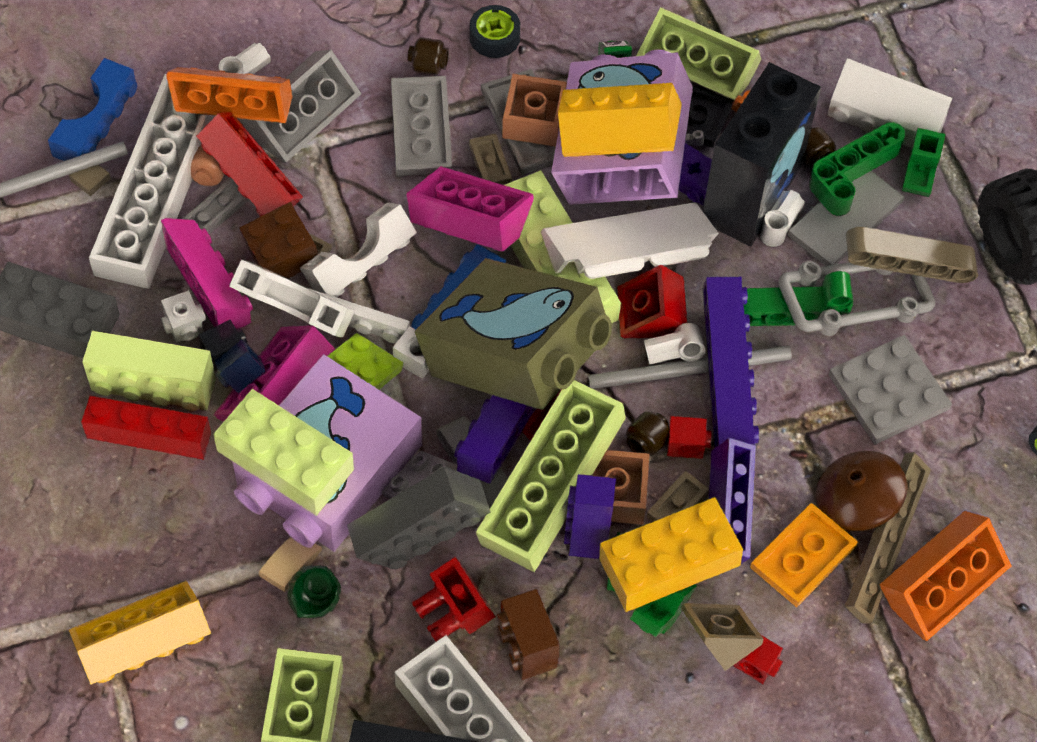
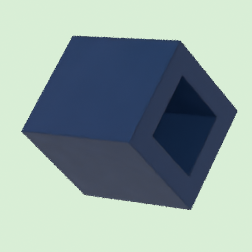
[215,339,265,393]

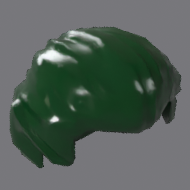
[287,565,341,619]

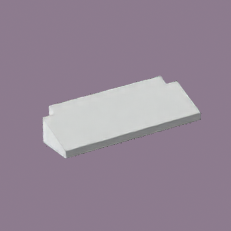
[541,202,719,279]

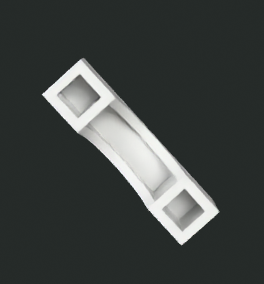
[300,203,417,297]
[229,259,355,337]

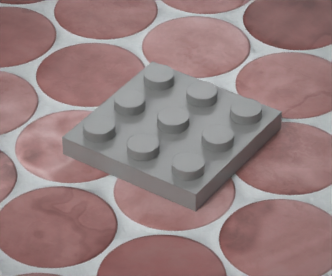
[828,335,952,445]

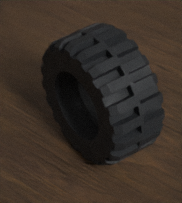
[977,168,1037,285]

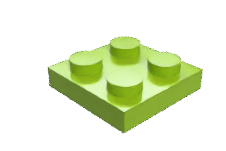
[327,333,404,390]

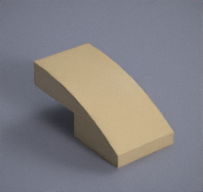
[259,537,322,592]

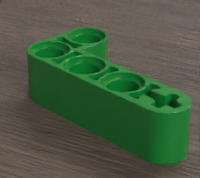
[809,122,905,216]
[744,271,853,326]

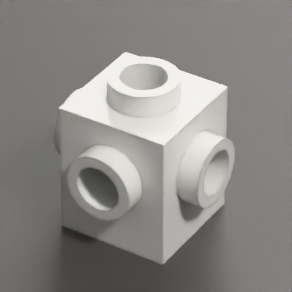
[161,290,206,343]

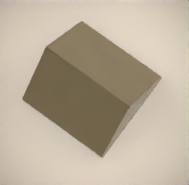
[681,603,764,671]

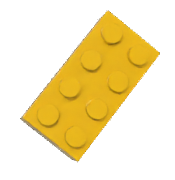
[599,497,743,612]

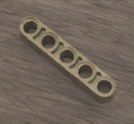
[846,227,978,283]

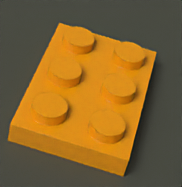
[750,503,858,608]

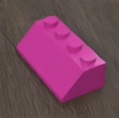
[407,166,534,252]
[161,218,253,329]
[213,325,335,422]

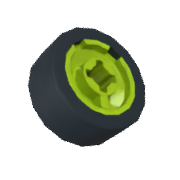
[470,5,521,58]

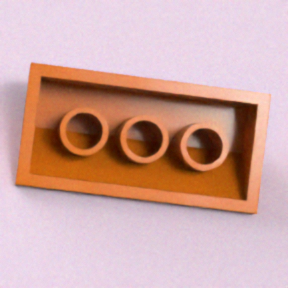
[166,67,293,123]
[879,511,1011,641]

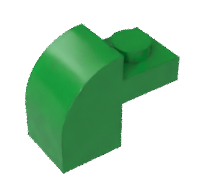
[902,128,946,197]
[630,584,697,637]

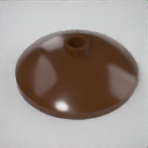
[816,451,908,531]

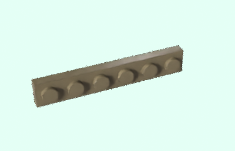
[845,452,931,623]

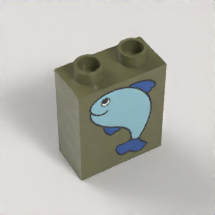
[414,258,612,410]

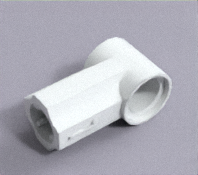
[219,43,271,75]
[760,190,805,247]
[644,323,705,365]

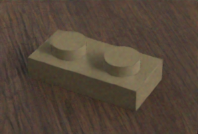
[469,133,512,185]
[646,471,709,522]

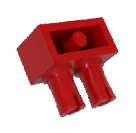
[411,557,496,642]

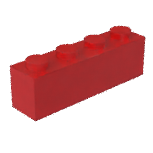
[196,111,303,217]
[81,396,211,460]

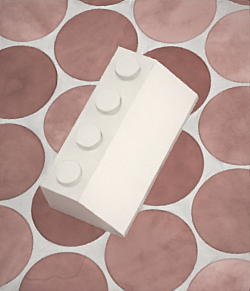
[827,58,952,147]

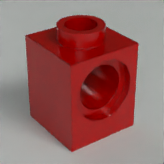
[667,416,712,459]
[733,634,784,684]

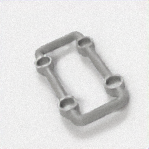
[778,261,935,336]

